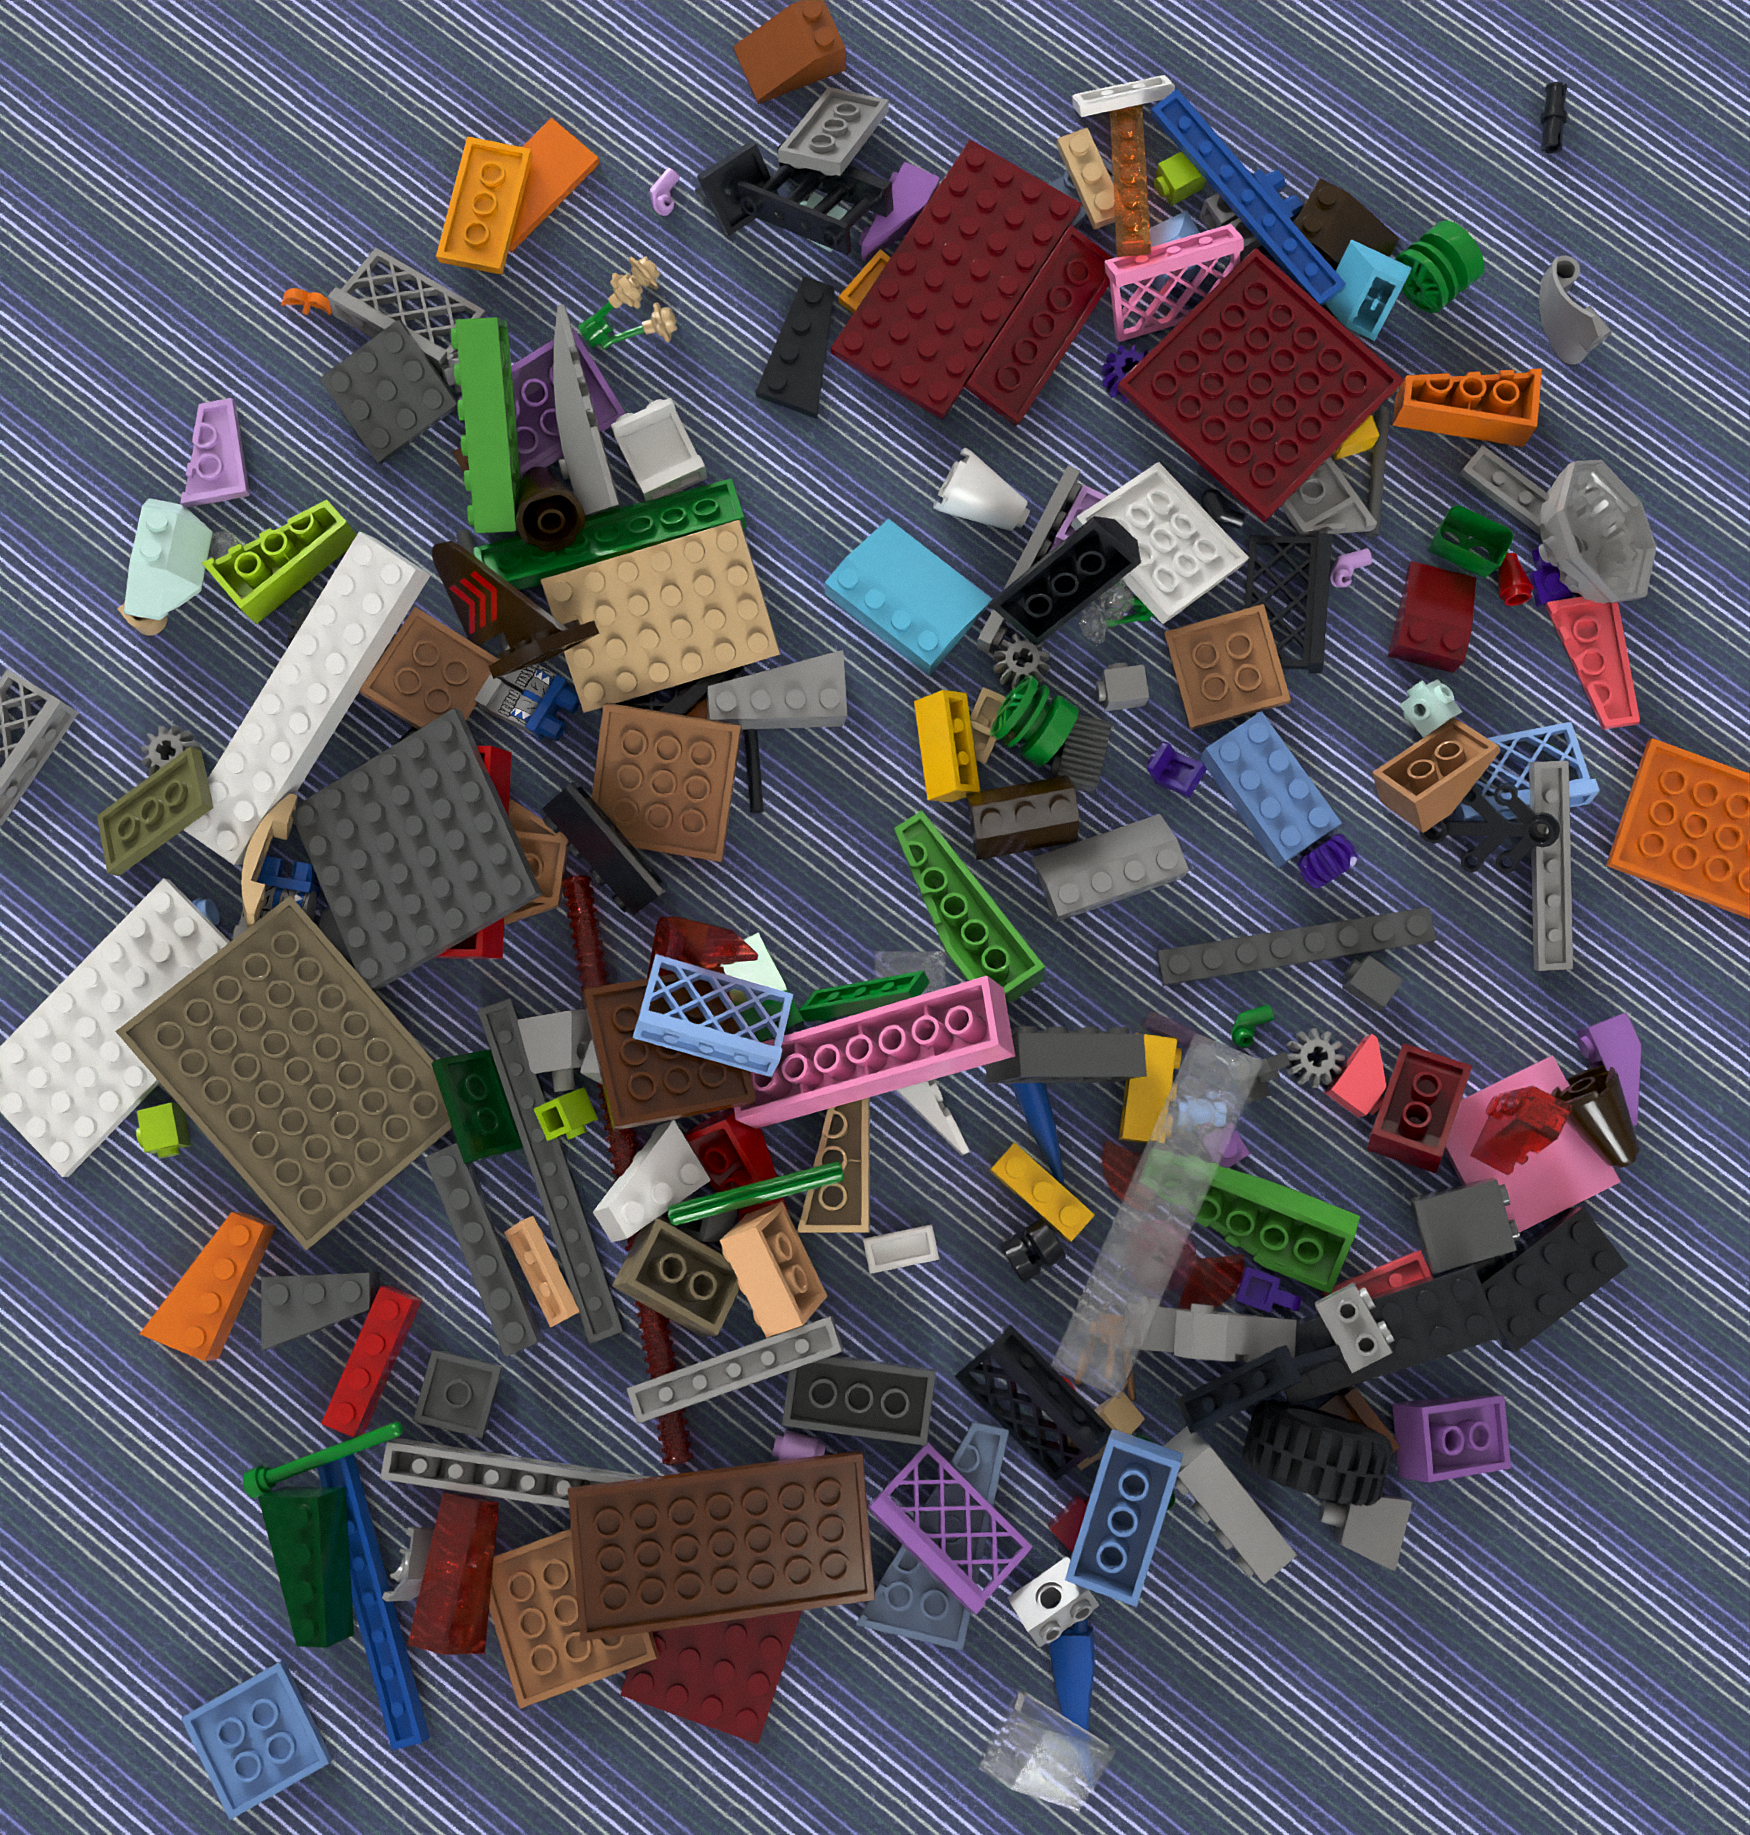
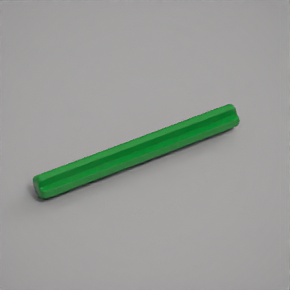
[668,1161,844,1226]

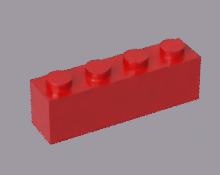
[321,1286,422,1437]

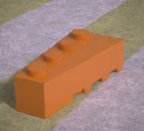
[1392,368,1542,447]
[139,1212,277,1361]

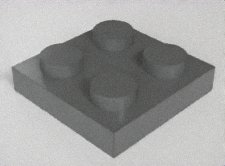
[413,1349,504,1438]

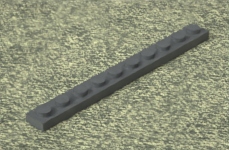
[477,998,625,1344]

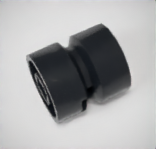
[999,1218,1066,1283]

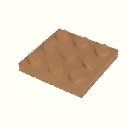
[1164,604,1291,731]
[359,607,499,730]

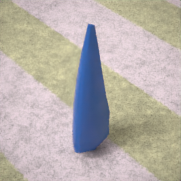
[1010,1083,1064,1183]
[1049,1618,1095,1784]

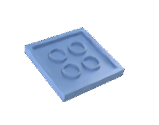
[181,1659,333,1820]

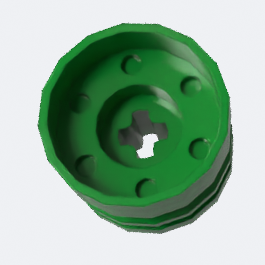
[1394,220,1485,314]
[990,675,1080,767]

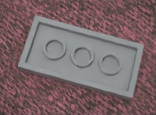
[778,87,889,176]

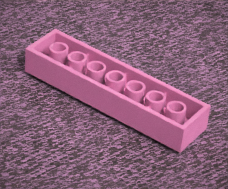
[734,976,1015,1129]

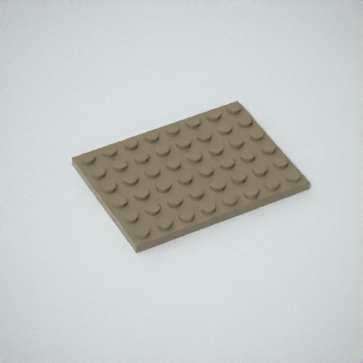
[115,895,452,1251]

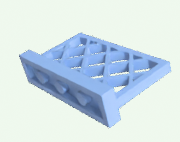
[1453,722,1600,821]
[632,954,793,1077]

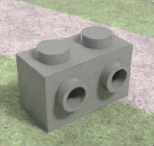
[1315,1282,1395,1373]

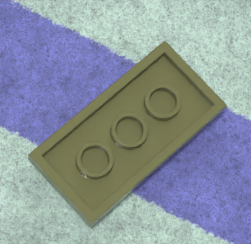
[97,746,214,876]

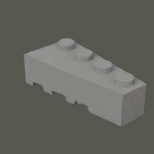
[706,650,847,729]
[1163,1426,1297,1584]

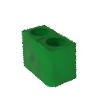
[1427,505,1513,578]

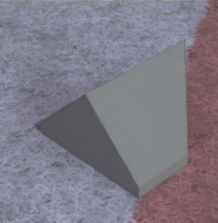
[382,1527,450,1601]

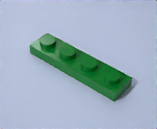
[799,970,930,1022]

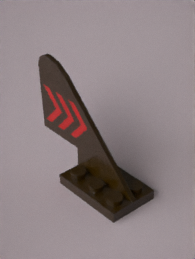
[432,541,599,679]

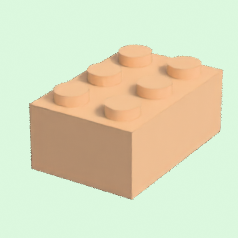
[720,1201,827,1338]

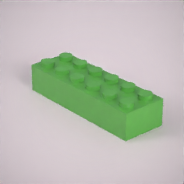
[451,317,521,533]

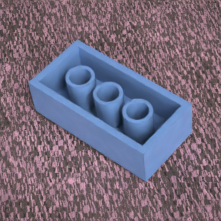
[1199,711,1342,869]
[1065,1428,1183,1607]

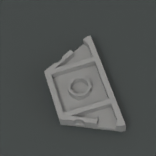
[1281,457,1377,537]

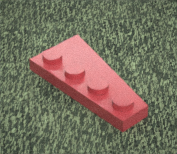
[1545,597,1640,730]

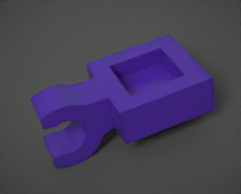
[1528,545,1573,607]
[1234,1267,1302,1313]

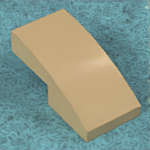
[970,687,1006,764]

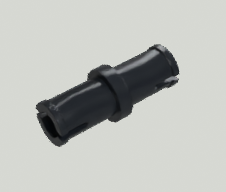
[1540,82,1568,154]

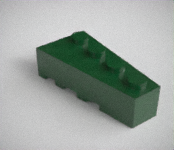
[258,1486,354,1648]

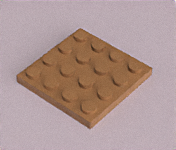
[592,703,742,862]
[476,1528,660,1709]

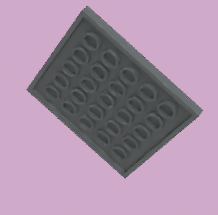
[292,708,543,992]

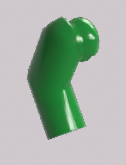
[1231,1004,1274,1048]

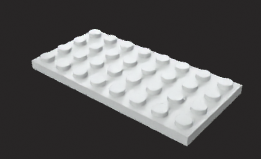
[0,878,230,1177]

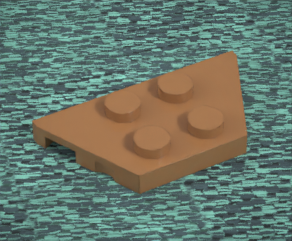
[504,798,569,926]

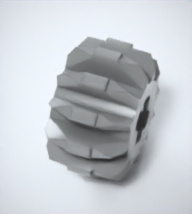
[993,633,1050,690]
[140,725,202,775]
[1286,1028,1345,1088]

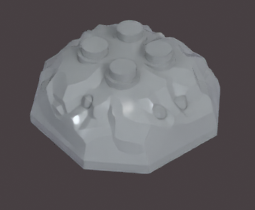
[1539,460,1657,604]

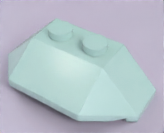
[124,498,213,620]

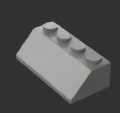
[1031,814,1189,923]

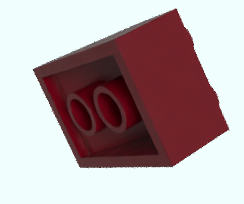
[1388,561,1476,673]
[1367,1043,1472,1174]

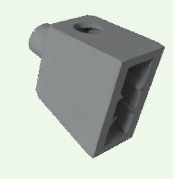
[518,1009,592,1092]
[1318,1494,1412,1571]

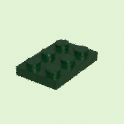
[431,1049,523,1164]

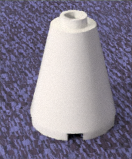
[933,448,1030,531]

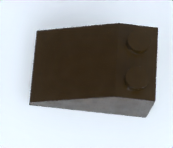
[1294,178,1399,271]

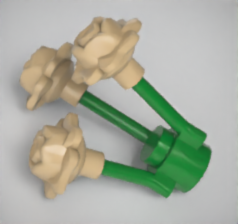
[578,256,677,350]

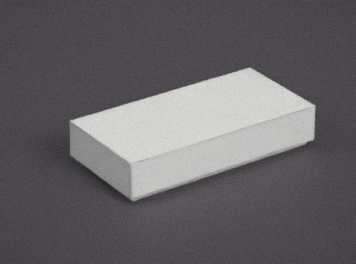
[863,1224,939,1274]

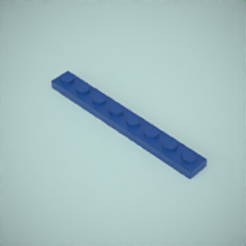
[1150,89,1346,306]
[317,1454,430,1750]

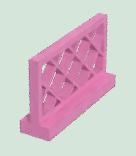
[1104,224,1244,342]

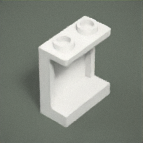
[611,398,707,501]

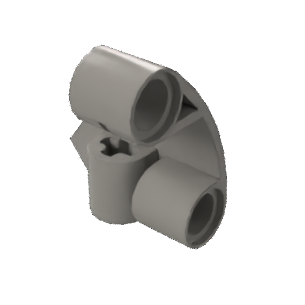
[1539,256,1612,365]

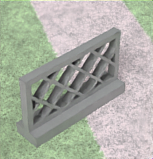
[328,248,486,379]
[0,669,79,826]

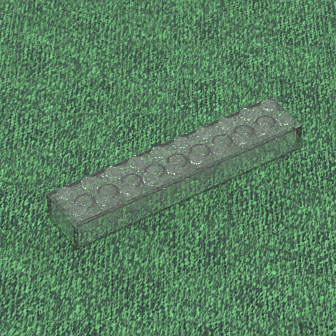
[1051,1033,1263,1399]

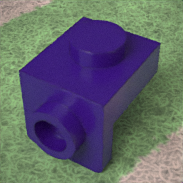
[1147,741,1207,798]

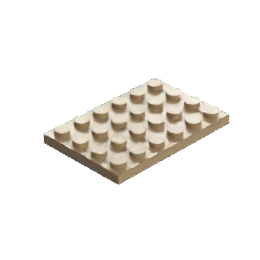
[541,520,781,713]

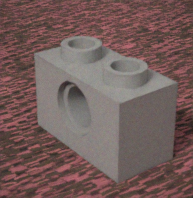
[1007,1556,1100,1648]

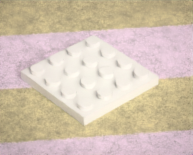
[1071,462,1249,624]

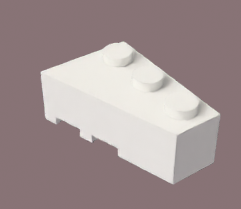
[593,1120,711,1243]

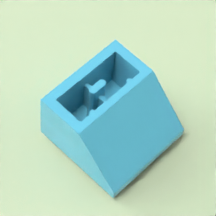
[1325,239,1412,341]

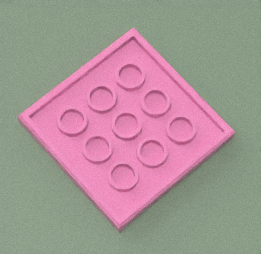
[1444,1055,1621,1233]

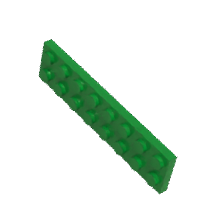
[473,478,747,590]

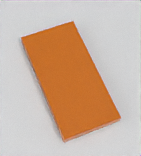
[509,117,600,253]

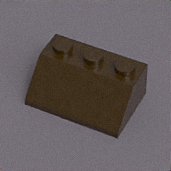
[966,775,1079,860]

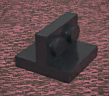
[694,141,779,236]

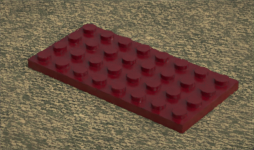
[831,139,1082,420]

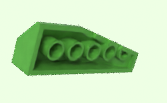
[894,810,1045,1003]
[1140,1151,1360,1294]

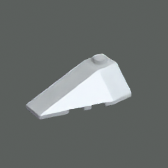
[895,1080,970,1156]

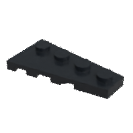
[756,276,835,419]

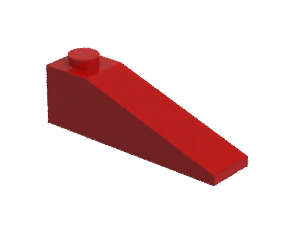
[683,1108,791,1221]

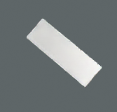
[1072,75,1175,117]

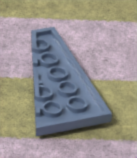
[856,1421,1009,1651]

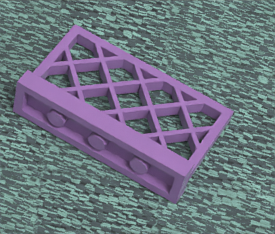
[867,1442,1033,1615]

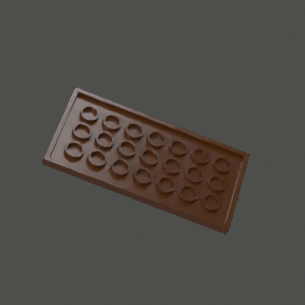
[568,1451,875,1641]

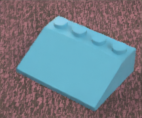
[824,519,992,677]

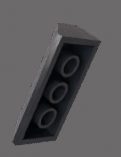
[989,516,1141,646]
[542,781,667,915]

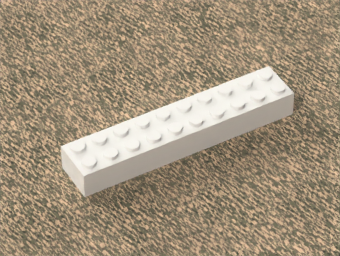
[184,532,431,865]

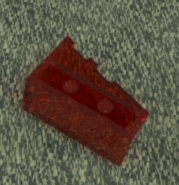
[1470,1085,1573,1176]

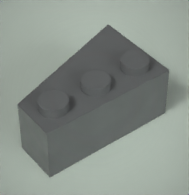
[261,1272,380,1351]

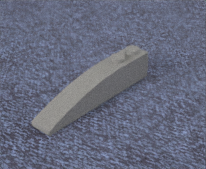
[553,304,621,518]

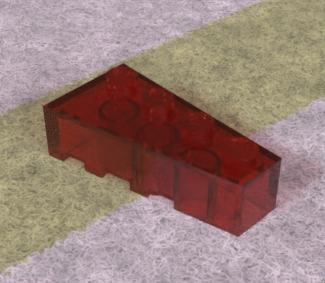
[407,1492,499,1655]

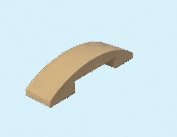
[241,793,297,928]

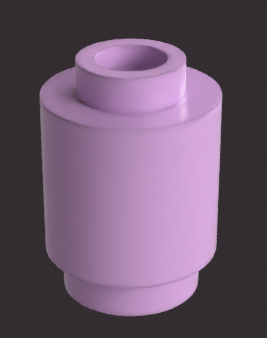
[772,1430,827,1461]

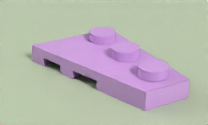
[180,398,250,508]

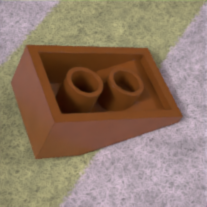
[733,0,846,104]

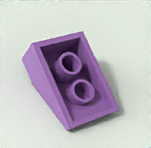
[1392,1395,1511,1483]

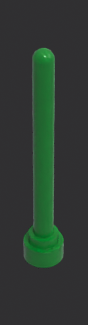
[243,1422,403,1499]

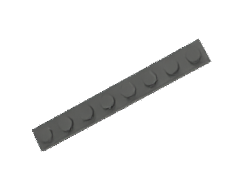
[1156,907,1436,986]

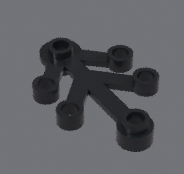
[1419,783,1561,873]

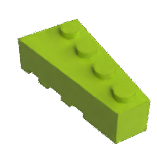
[202,500,357,625]

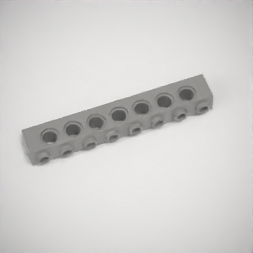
[380,1438,650,1508]

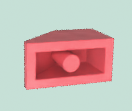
[1324,1034,1387,1118]

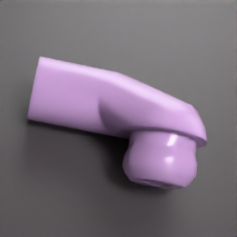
[650,168,680,216]
[1330,548,1372,588]

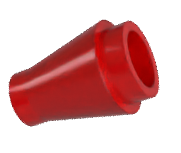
[1498,553,1533,606]

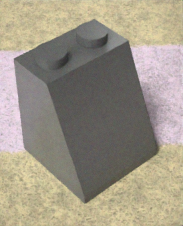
[1409,1178,1520,1274]

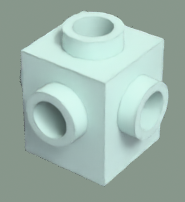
[1400,679,1462,738]

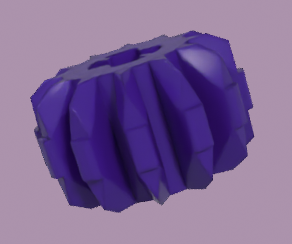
[1101,344,1148,404]
[1297,834,1359,888]

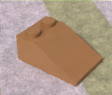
[1372,717,1500,833]

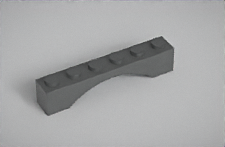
[424,1143,545,1357]

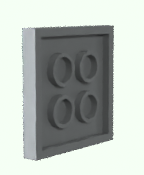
[319,319,458,464]

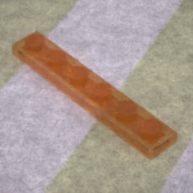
[1110,104,1151,257]

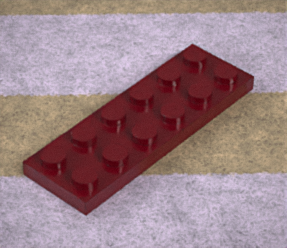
[964,225,1113,426]

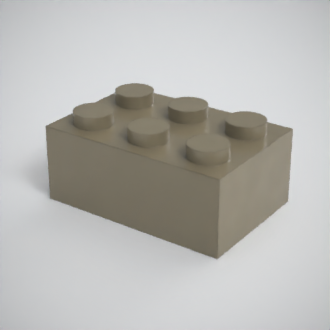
[612,1218,740,1337]

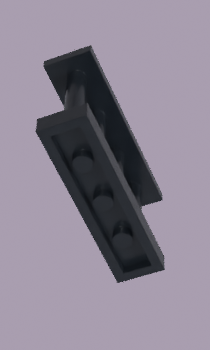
[738,140,894,255]

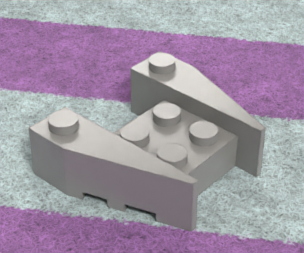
[1126,1298,1297,1362]

